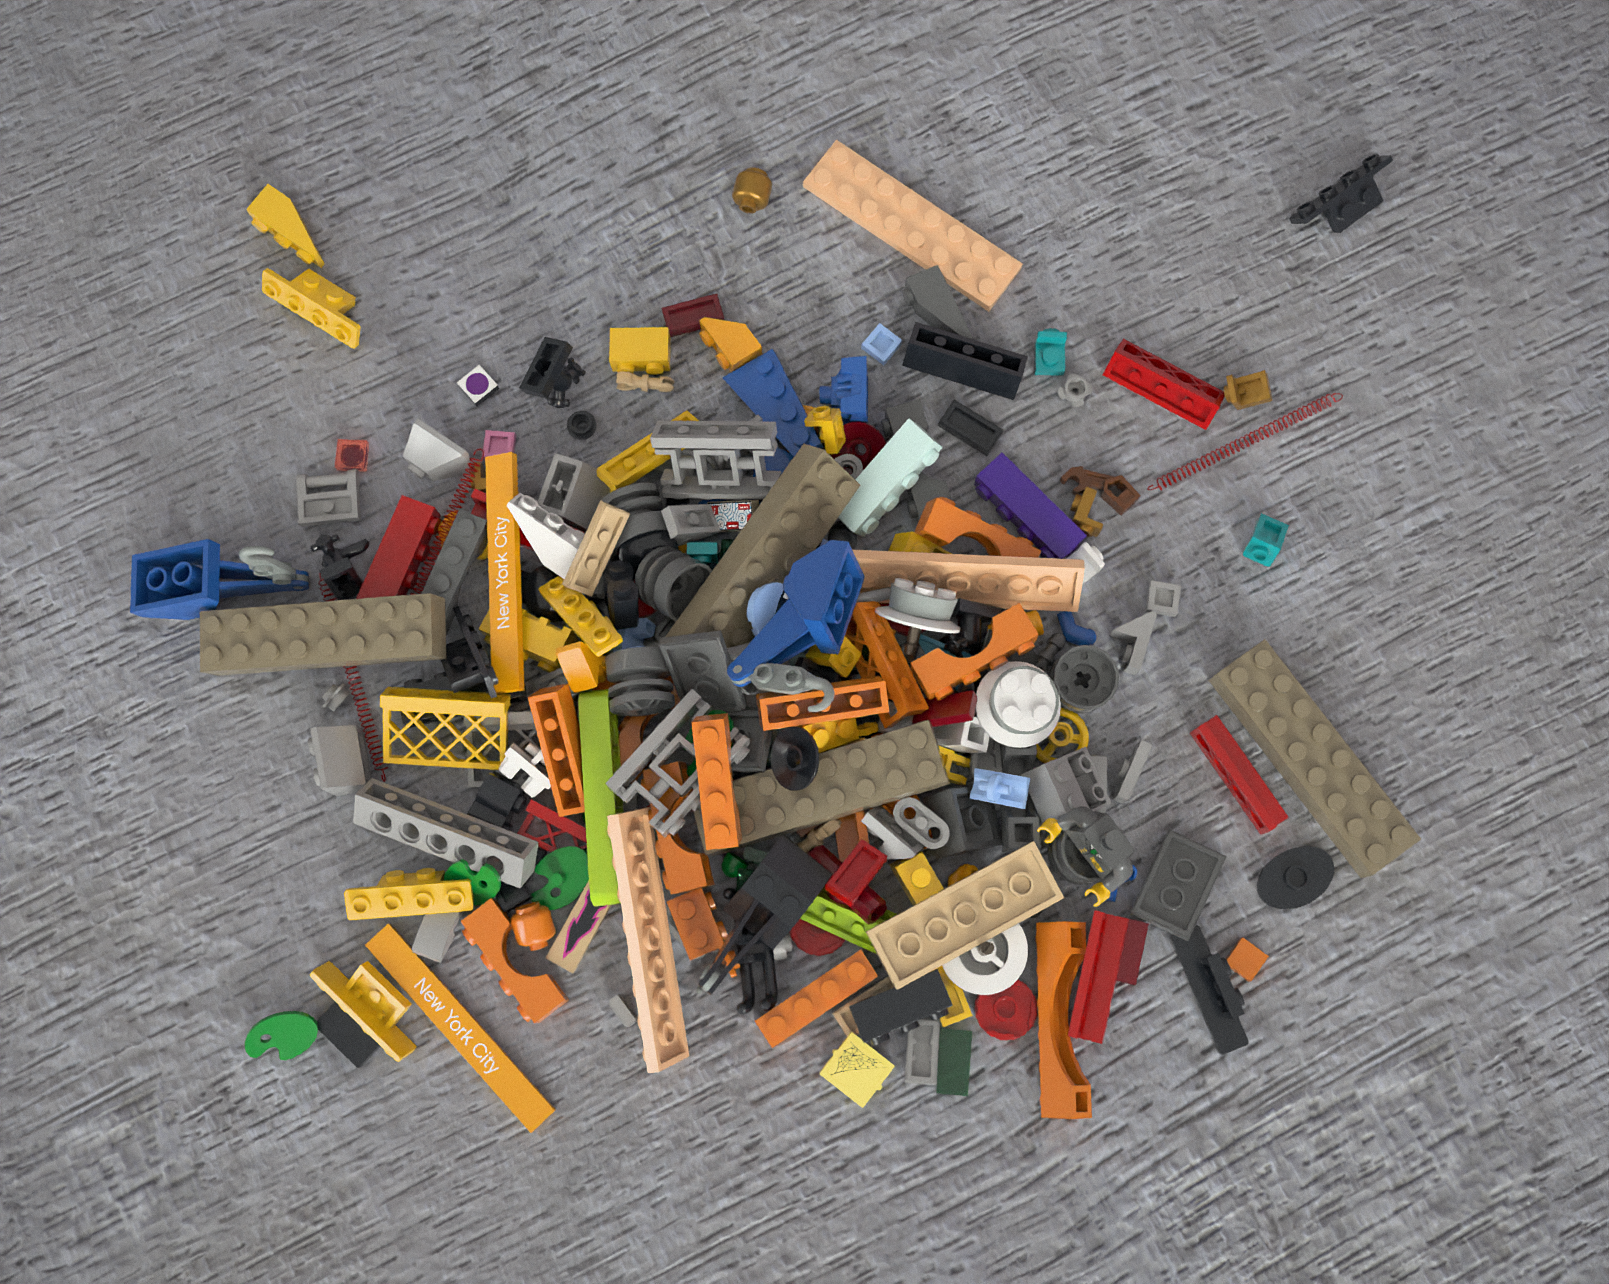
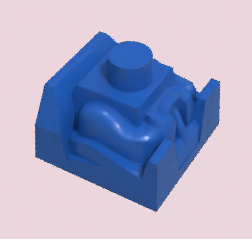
[819,356,868,425]

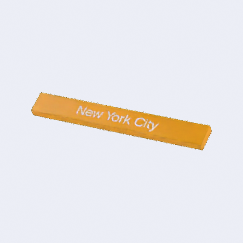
[485,452,525,694]
[365,923,556,1133]

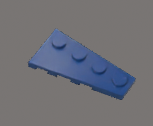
[722,349,824,457]

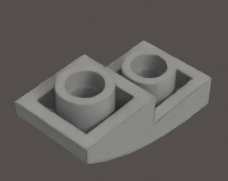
[412,911,464,963]

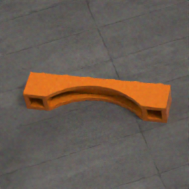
[1035,921,1092,1119]

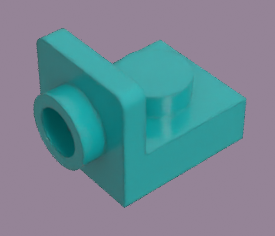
[1034,328,1067,376]
[1243,513,1289,567]
[687,542,719,564]

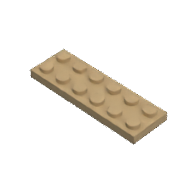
[866,841,1064,990]

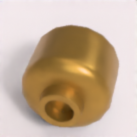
[732,167,772,214]

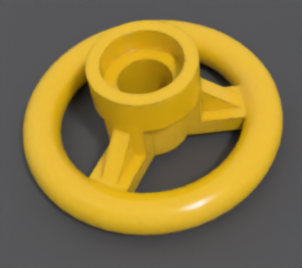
[1036,707,1089,763]

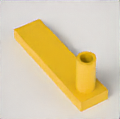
[597,410,699,493]

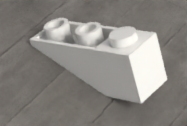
[507,493,585,579]

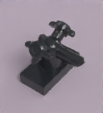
[519,337,586,408]
[310,534,370,600]
[940,598,1002,658]

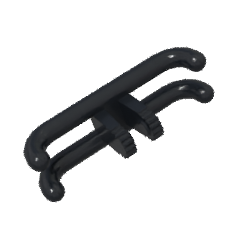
[723,888,778,1015]

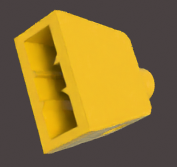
[889,851,944,906]

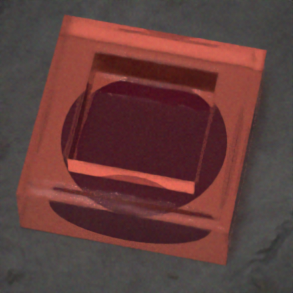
[335,439,369,472]

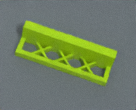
[800,886,897,954]

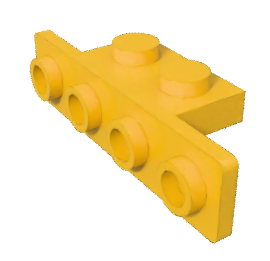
[262,268,361,349]
[538,576,623,657]
[344,868,474,920]
[310,961,417,1062]

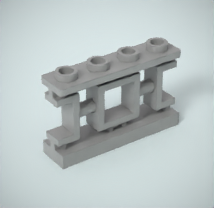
[650,421,781,501]
[606,689,750,838]

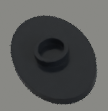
[1257,846,1334,909]

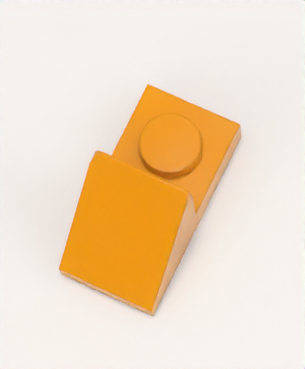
[556,641,607,693]

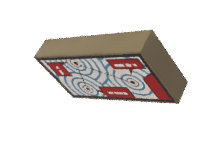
[707,500,759,532]

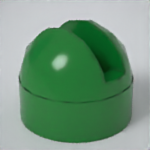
[721,852,749,878]

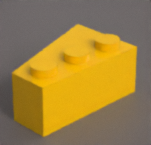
[478,609,579,673]

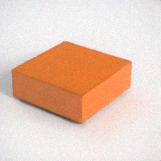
[1226,937,1269,982]

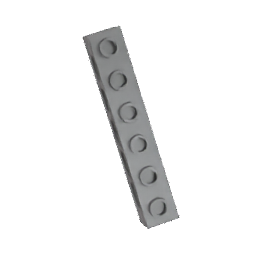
[353,778,538,888]

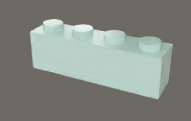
[838,419,943,537]

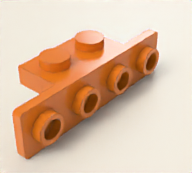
[666,888,741,978]

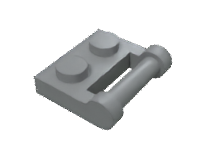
[296,469,361,527]

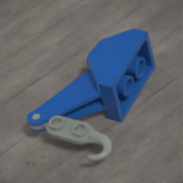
[130,539,309,620]
[727,540,865,712]

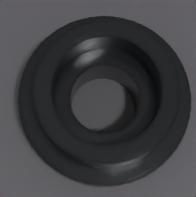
[567,411,597,440]

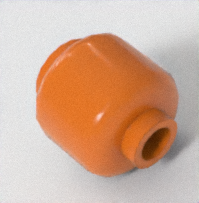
[510,902,556,951]

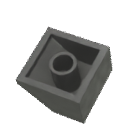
[923,786,1002,858]

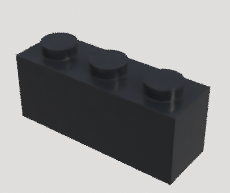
[849,969,953,1046]

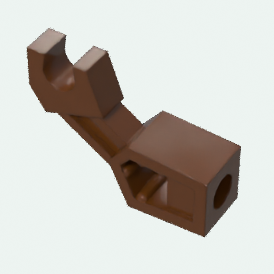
[1060,466,1141,516]

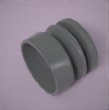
[598,482,668,556]
[635,546,712,622]
[1048,645,1119,714]
[605,647,675,716]
[1048,830,1103,885]

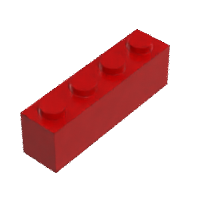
[356,495,442,599]

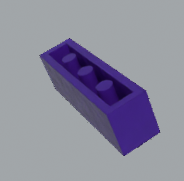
[974,452,1087,559]

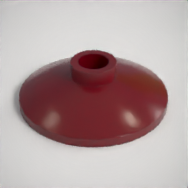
[830,421,886,475]

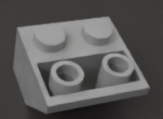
[537,453,610,532]
[308,725,372,797]
[1021,747,1112,832]

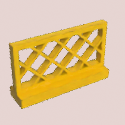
[380,687,510,770]

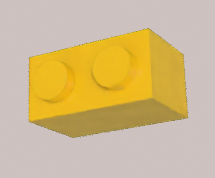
[609,327,671,375]

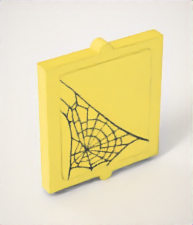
[819,1031,895,1108]

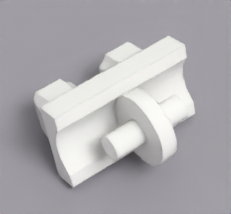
[499,742,551,798]

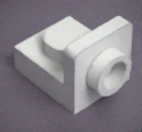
[1066,542,1105,585]

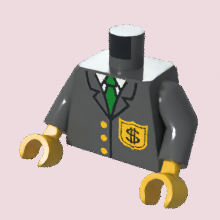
[1037,806,1135,907]

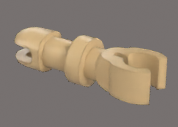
[616,371,674,392]
[797,819,842,853]

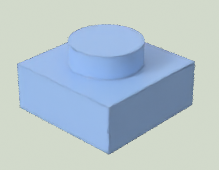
[861,323,902,366]

